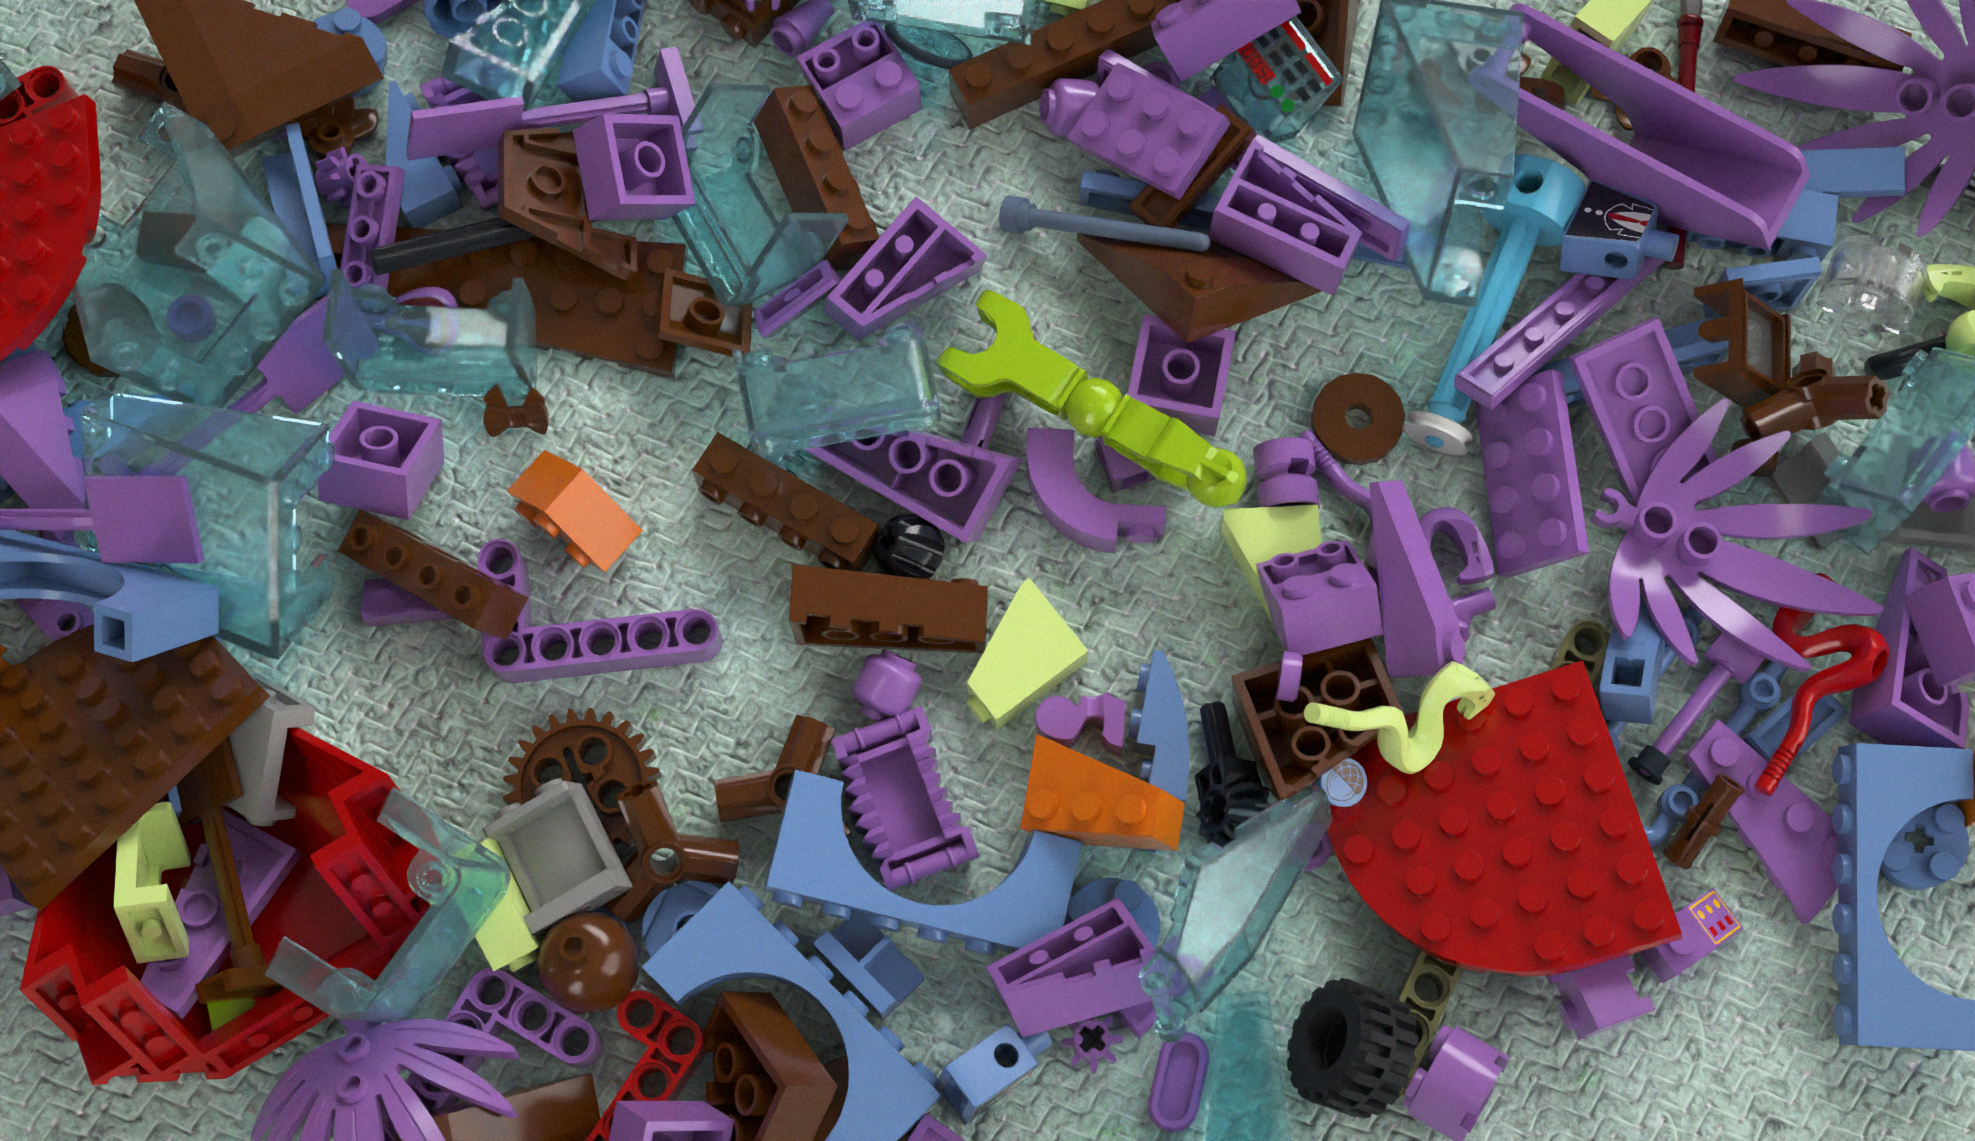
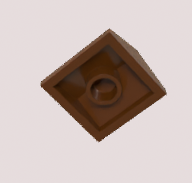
[654,268,753,360]

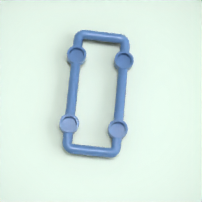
[1605,604,1789,847]

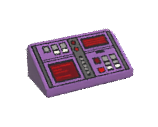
[753,260,842,338]

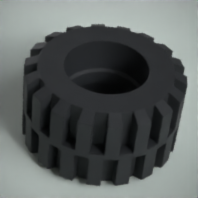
[1287,978,1418,1119]

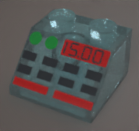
[1209,16,1344,143]

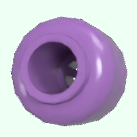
[1039,78,1099,138]
[1910,438,1975,512]
[852,649,922,722]

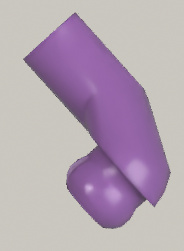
[1450,587,1496,643]

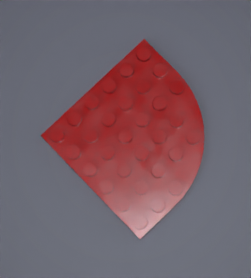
[0,94,101,370]
[1312,660,1682,977]

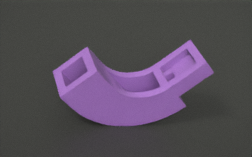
[1026,428,1166,554]

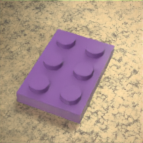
[1067,62,1231,200]

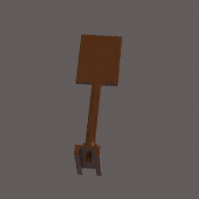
[176,737,308,1004]

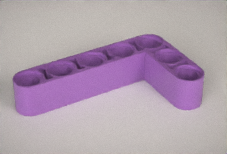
[477,539,723,683]
[383,968,603,1141]

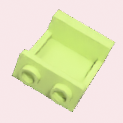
[114,802,191,964]

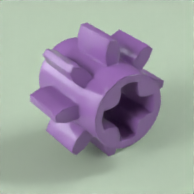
[315,147,369,208]
[1061,1016,1123,1074]

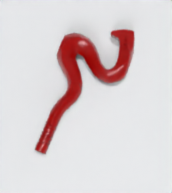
[1754,573,1890,796]

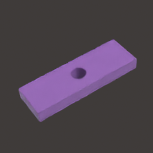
[339,164,405,305]

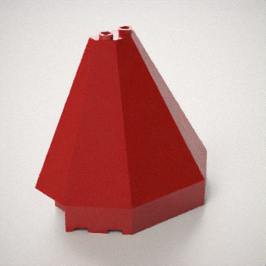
[20,727,447,1085]

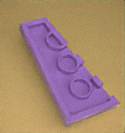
[1683,719,1838,924]
[140,809,301,1020]

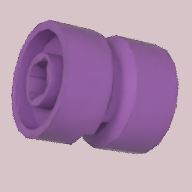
[1253,437,1320,509]

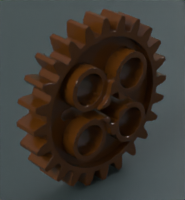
[503,708,662,853]

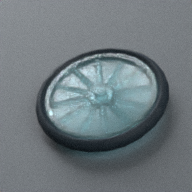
[885,16,973,69]

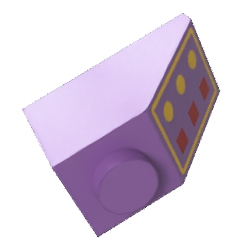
[1640,887,1743,983]

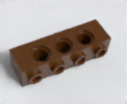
[338,509,528,640]

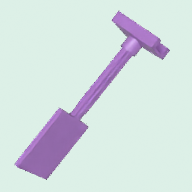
[406,47,701,161]
[99,286,383,476]
[0,476,205,563]

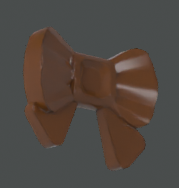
[483,385,549,437]

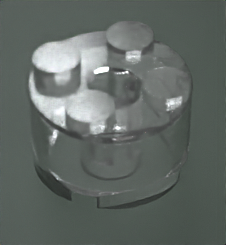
[1816,235,1928,337]

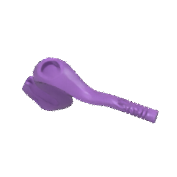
[1298,429,1494,589]

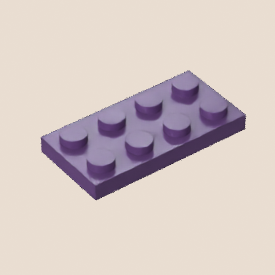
[1568,317,1730,507]
[1474,369,1589,578]

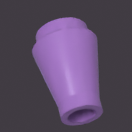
[770,0,834,57]

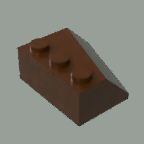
[1231,638,1404,804]

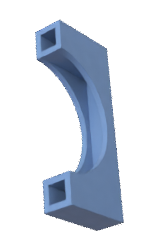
[0,530,219,662]
[1832,743,1975,1051]
[763,770,1082,955]
[642,881,941,1141]

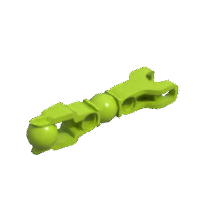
[936,290,1247,508]

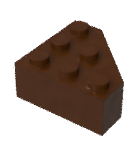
[703,991,837,1141]

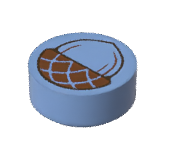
[1315,758,1367,807]

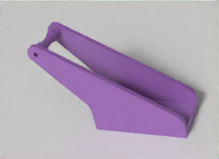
[1467,3,1810,250]

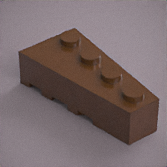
[789,564,988,653]

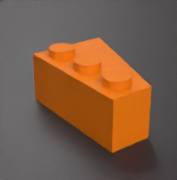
[1020,734,1185,851]

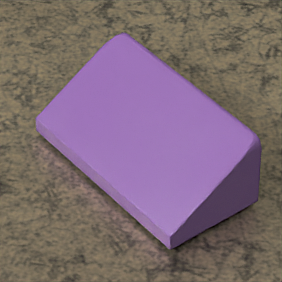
[361,578,455,627]

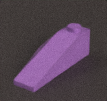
[1369,480,1465,677]

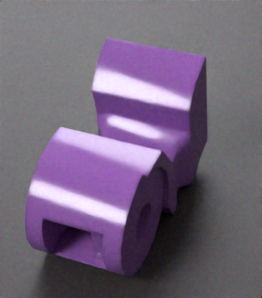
[1036,692,1126,757]

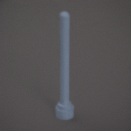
[999,195,1210,252]

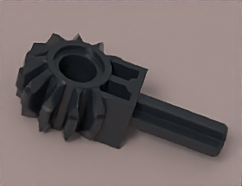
[1194,701,1273,854]

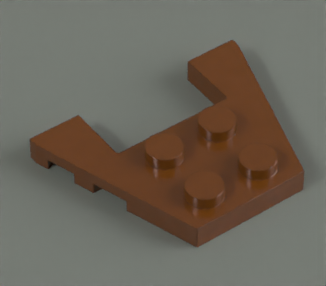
[498,128,638,282]

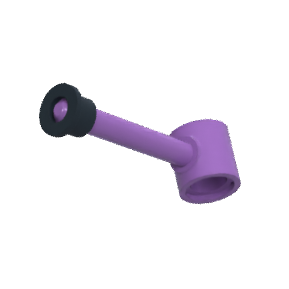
[1628,631,1765,785]

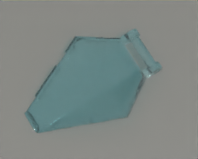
[1138,784,1333,1043]

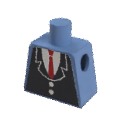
[1560,180,1679,280]
[937,1024,1052,1125]

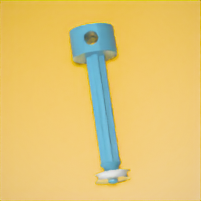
[1402,154,1586,456]

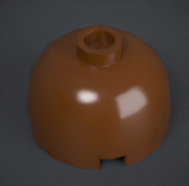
[537,911,640,1014]

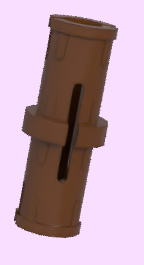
[1662,772,1745,870]

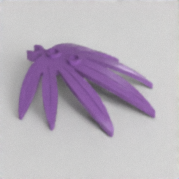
[1734,0,1975,237]
[1590,398,1884,672]
[251,998,520,1141]

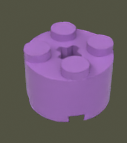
[1402,1025,1510,1141]

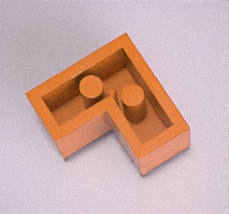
[507,450,643,572]

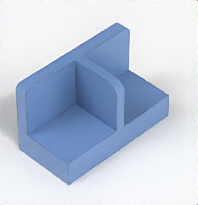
[813,913,924,1020]

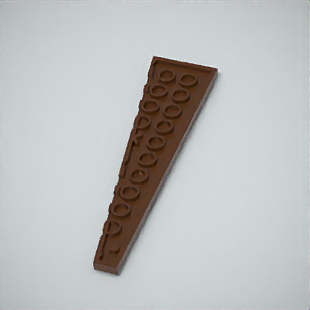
[139,212,688,378]

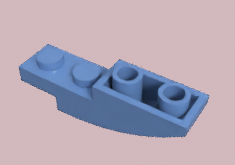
[1128,650,1189,853]

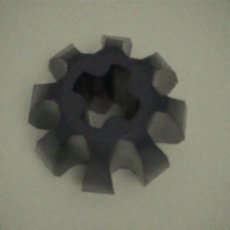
[874,513,945,579]

